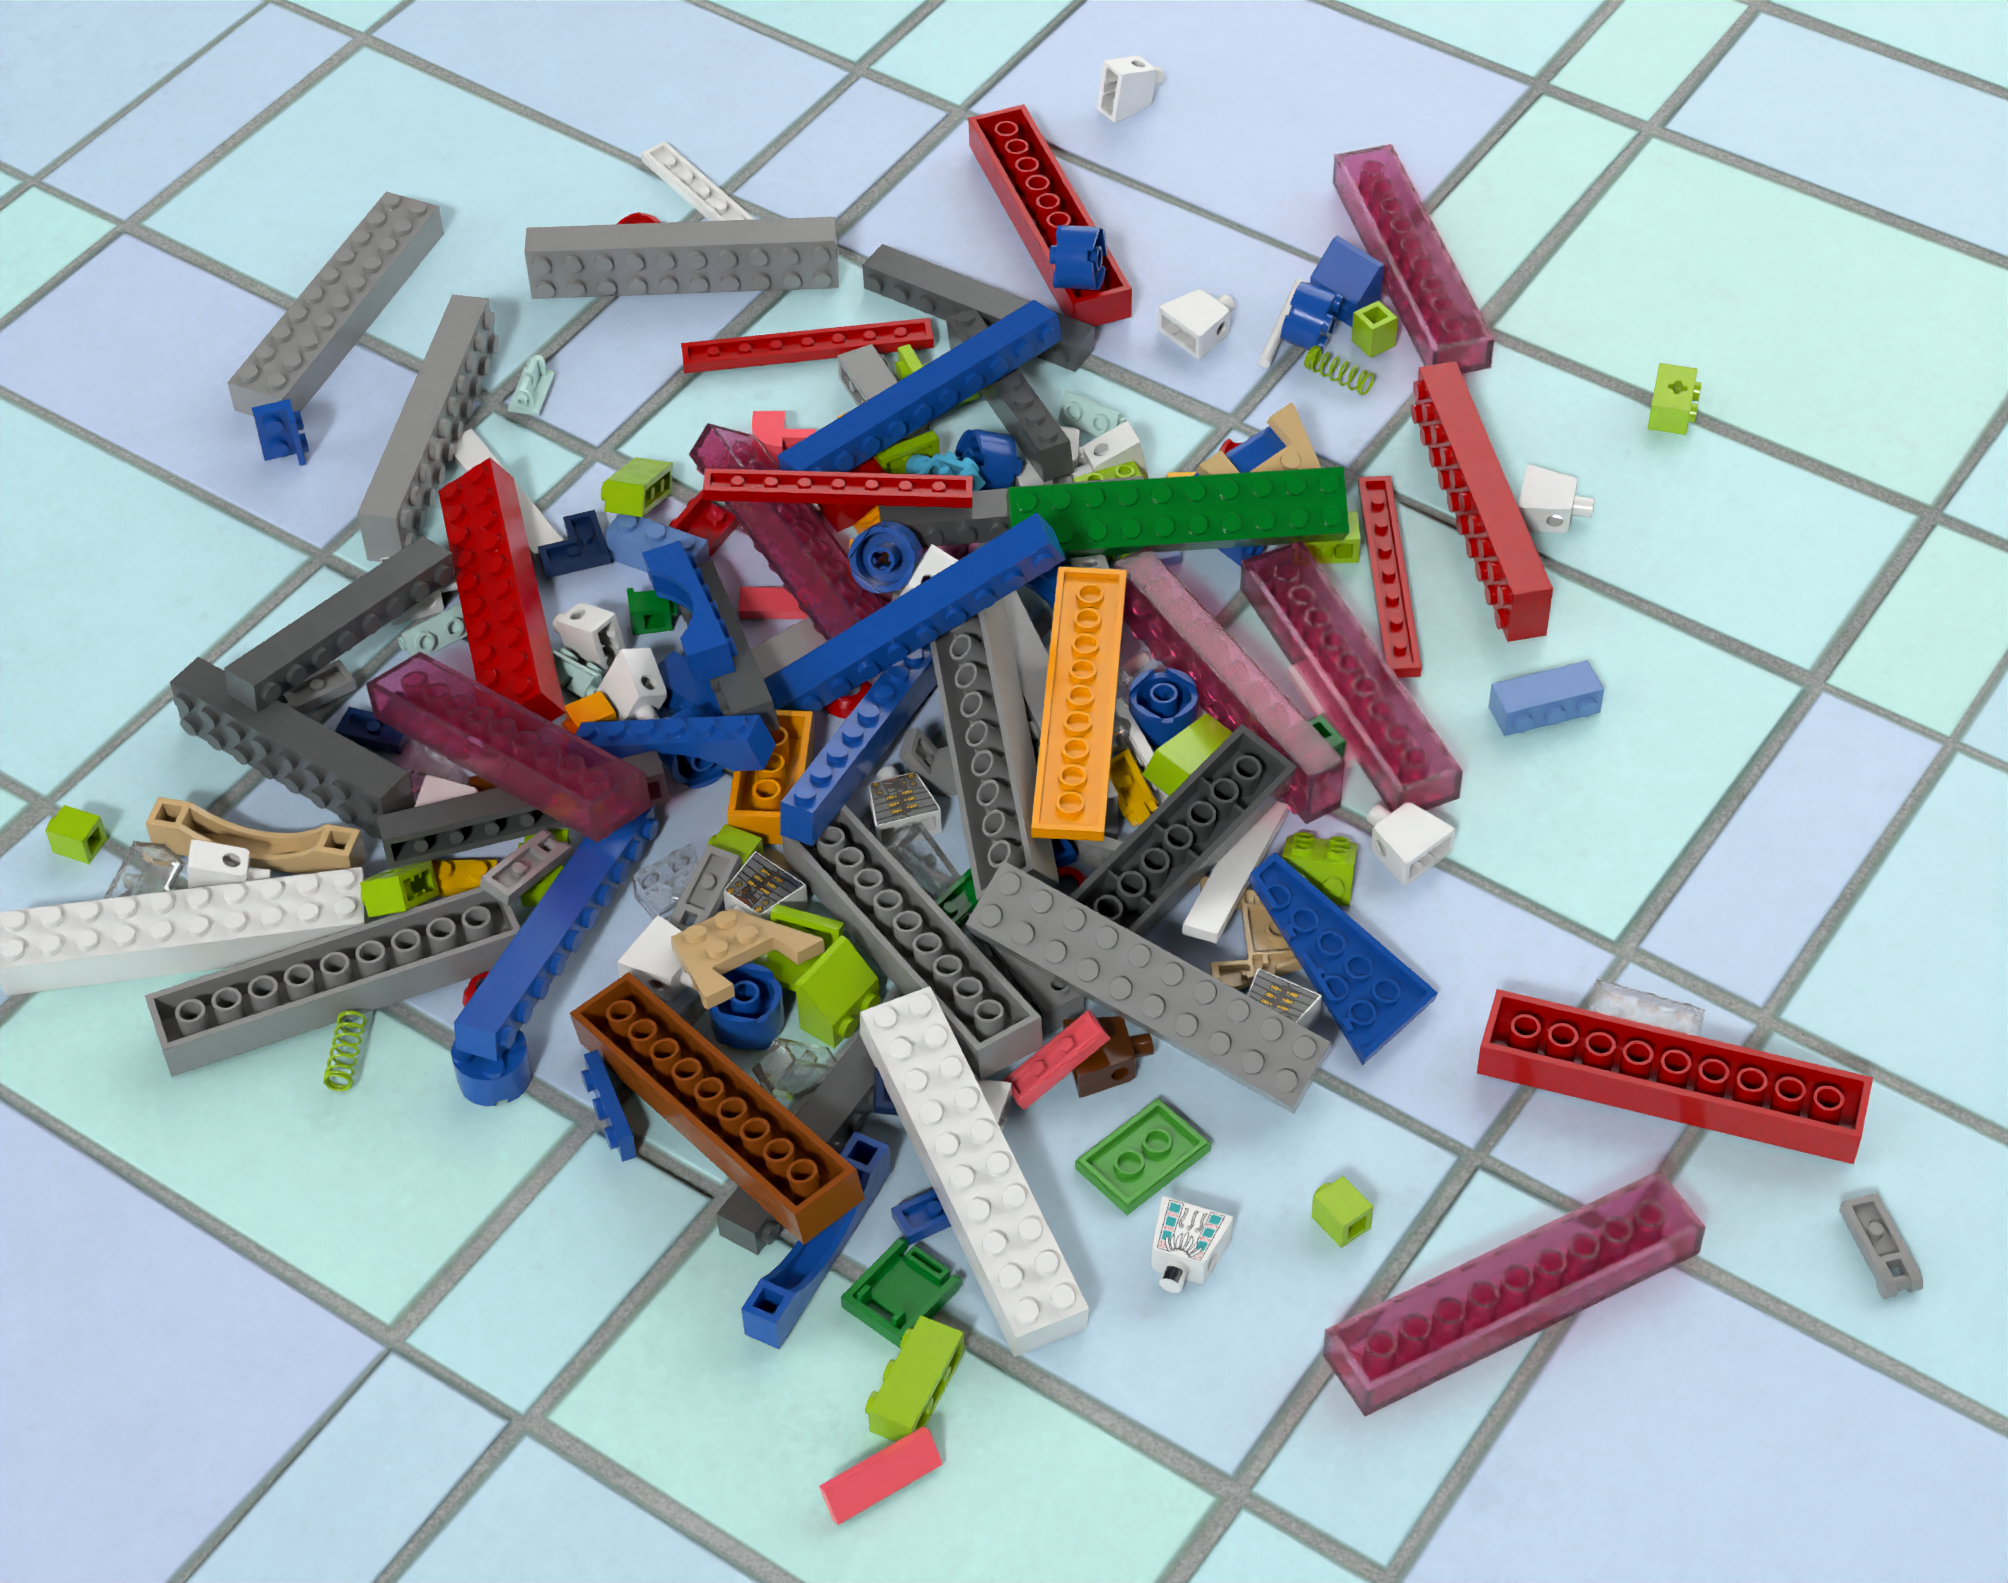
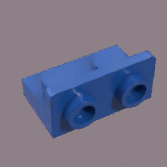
[252,399,309,466]

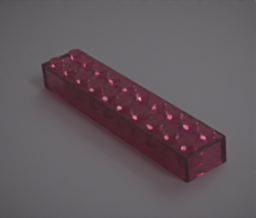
[1332,144,1494,374]
[689,423,886,641]
[1240,541,1463,813]
[1114,547,1345,824]
[366,652,652,843]
[1323,1170,1706,1416]

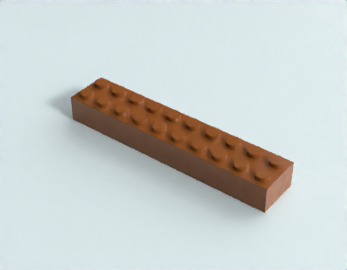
[569,972,865,1245]

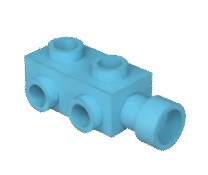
[906,451,986,491]

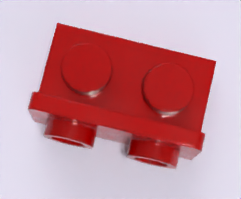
[669,489,740,557]

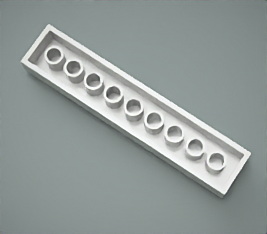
[0,867,370,996]
[859,986,1089,1357]

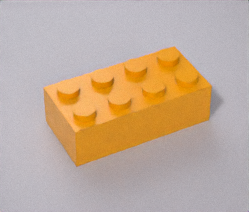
[727,710,815,845]

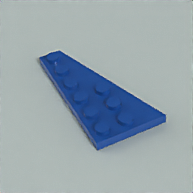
[1248,852,1438,1065]

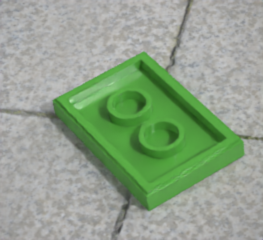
[1075,1098,1211,1215]

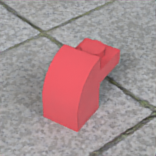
[752,411,816,470]

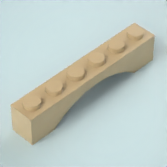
[145,797,367,875]

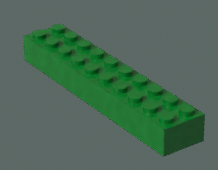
[1006,467,1349,558]

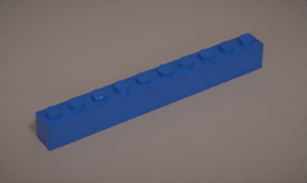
[777,300,1062,472]
[764,513,1066,714]
[780,643,937,846]
[454,805,659,1062]

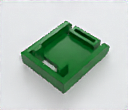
[841,1237,962,1348]

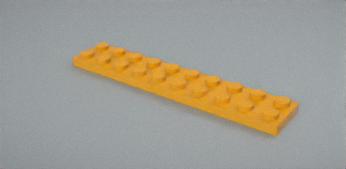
[1031,567,1127,841]

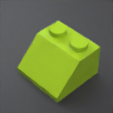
[795,935,880,1049]

